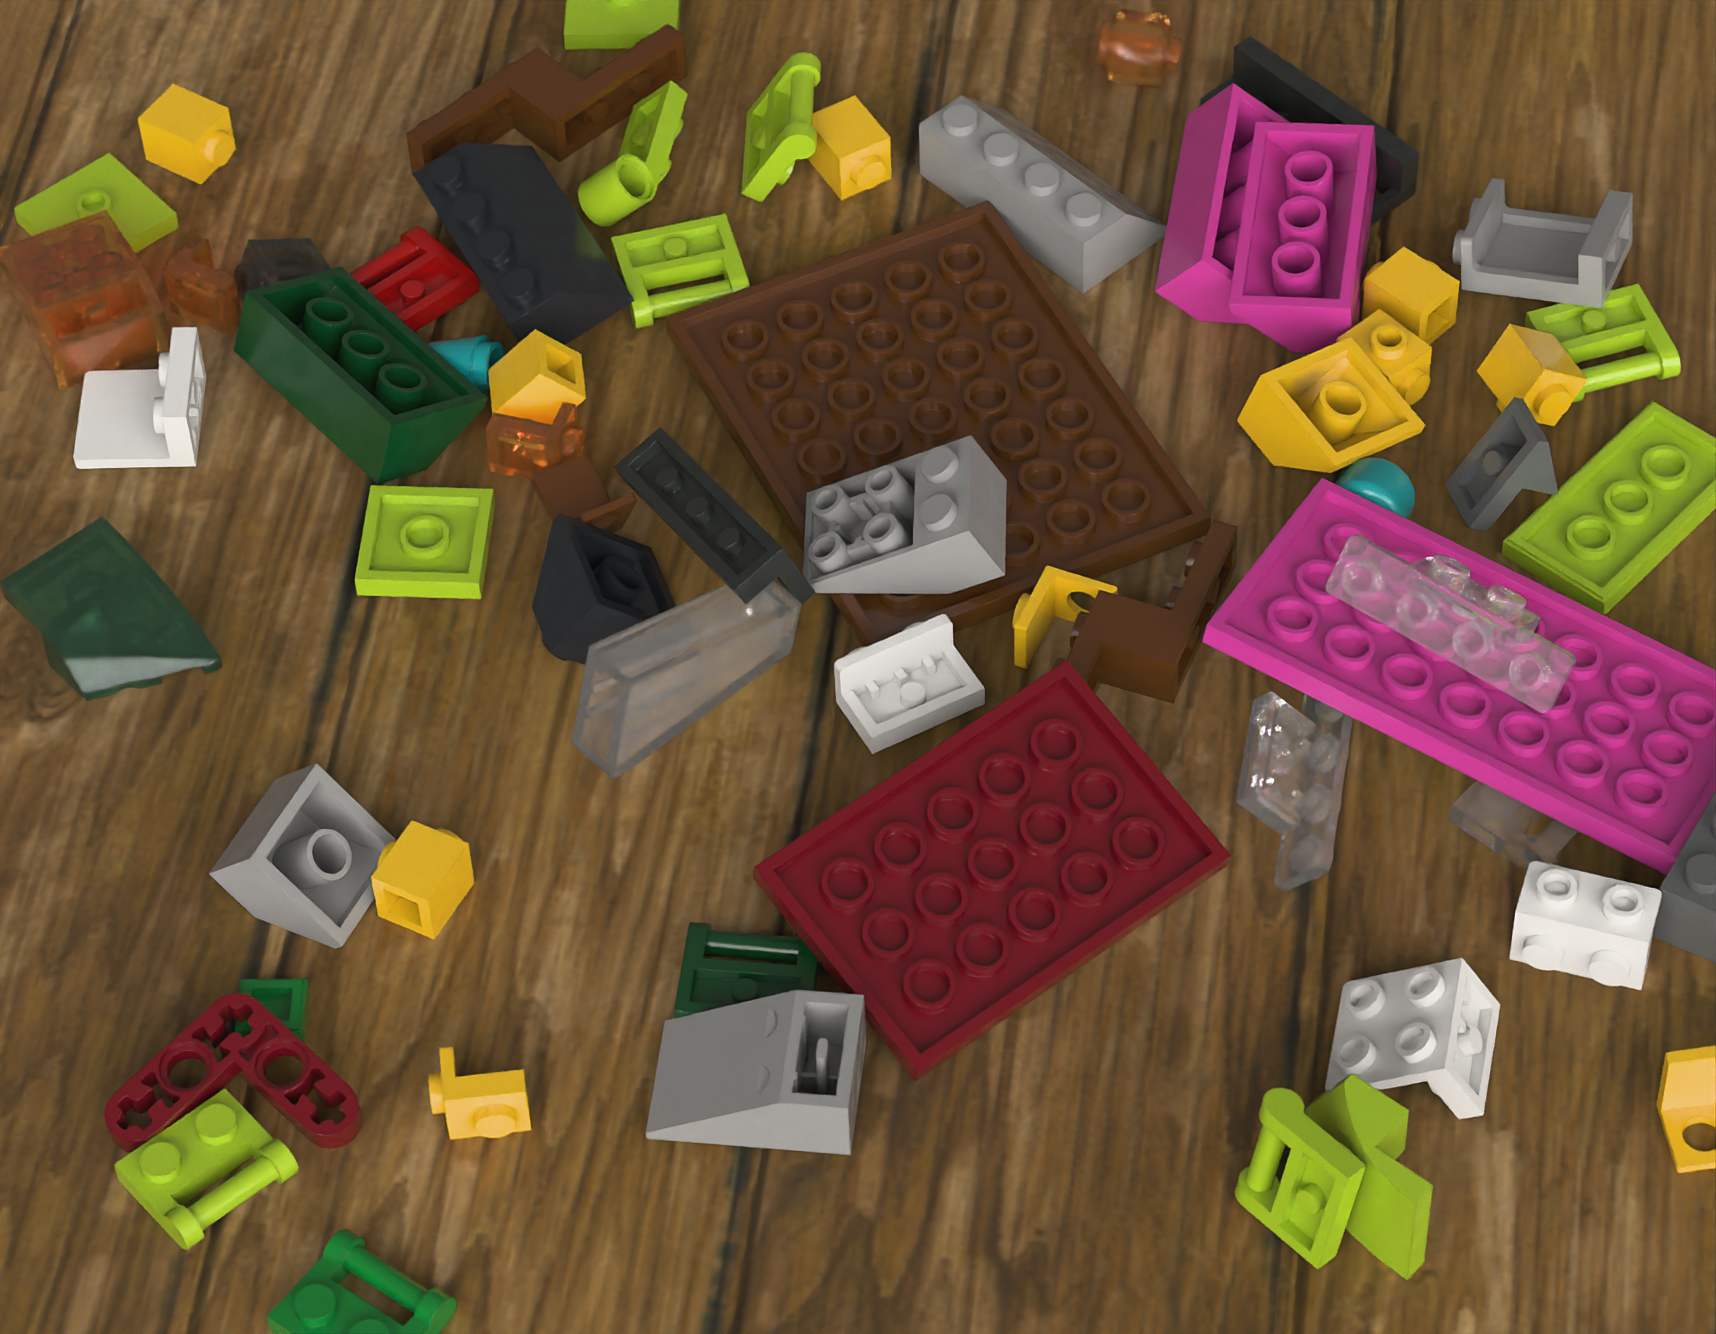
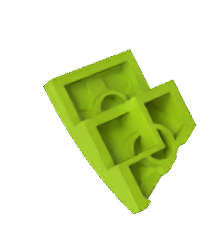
[1303,1073,1433,1280]

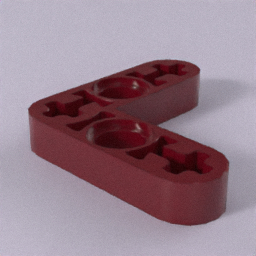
[104,993,363,1153]

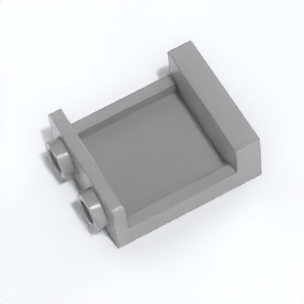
[1453,178,1633,308]

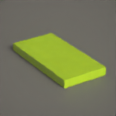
[1501,401,1716,616]

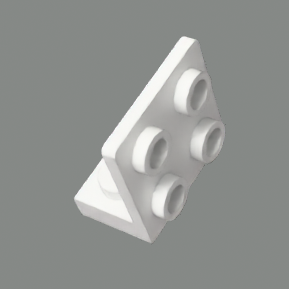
[73,327,206,469]
[1325,958,1500,1119]

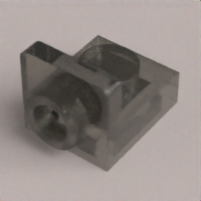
[233,238,331,302]

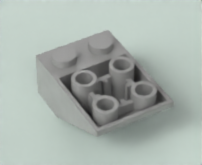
[803,435,1007,594]
[646,990,866,1155]

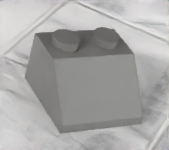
[209,763,397,949]

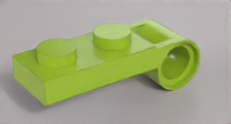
[578,81,688,227]

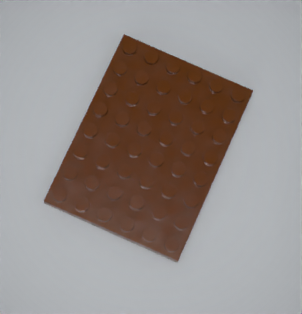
[666,201,1211,647]

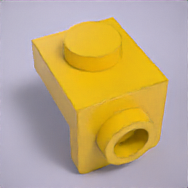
[428,1046,531,1140]

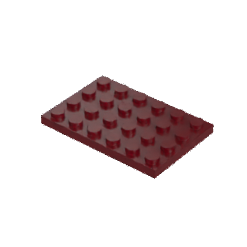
[752,660,1231,1081]

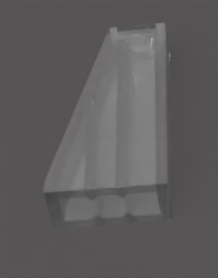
[571,581,802,779]

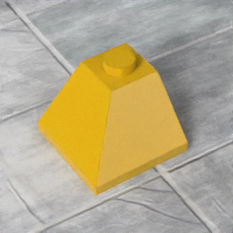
[1237,336,1425,473]

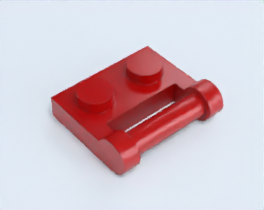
[349,225,480,332]

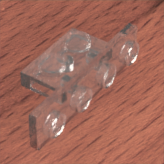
[1325,535,1576,713]
[1236,691,1353,892]

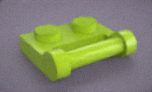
[741,53,821,202]
[611,214,750,329]
[1525,284,1681,403]
[114,1088,299,1250]
[1234,1088,1366,1270]

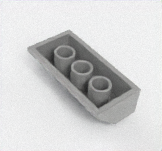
[919,95,1167,294]

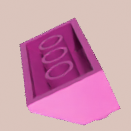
[1154,83,1290,324]
[1229,122,1377,353]

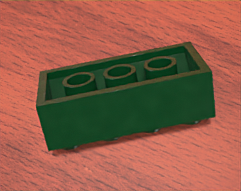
[233,267,487,484]

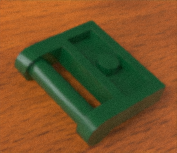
[674,922,822,1018]

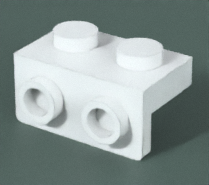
[834,614,985,754]
[1509,861,1662,990]

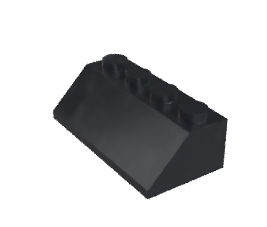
[413,143,634,345]

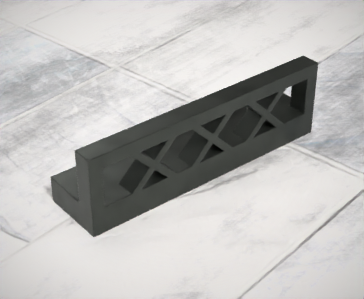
[1200,36,1419,226]
[614,427,816,605]

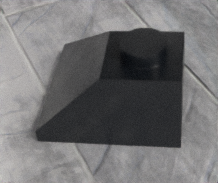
[532,513,689,669]

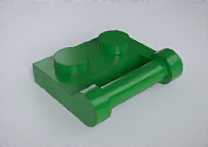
[267,1228,457,1334]

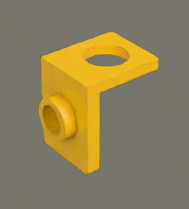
[1012,565,1118,669]
[1656,1045,1716,1173]

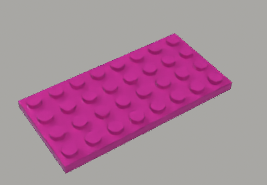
[1202,478,1716,875]

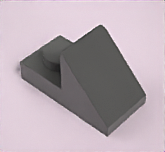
[1444,397,1558,532]

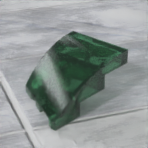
[0,516,222,701]

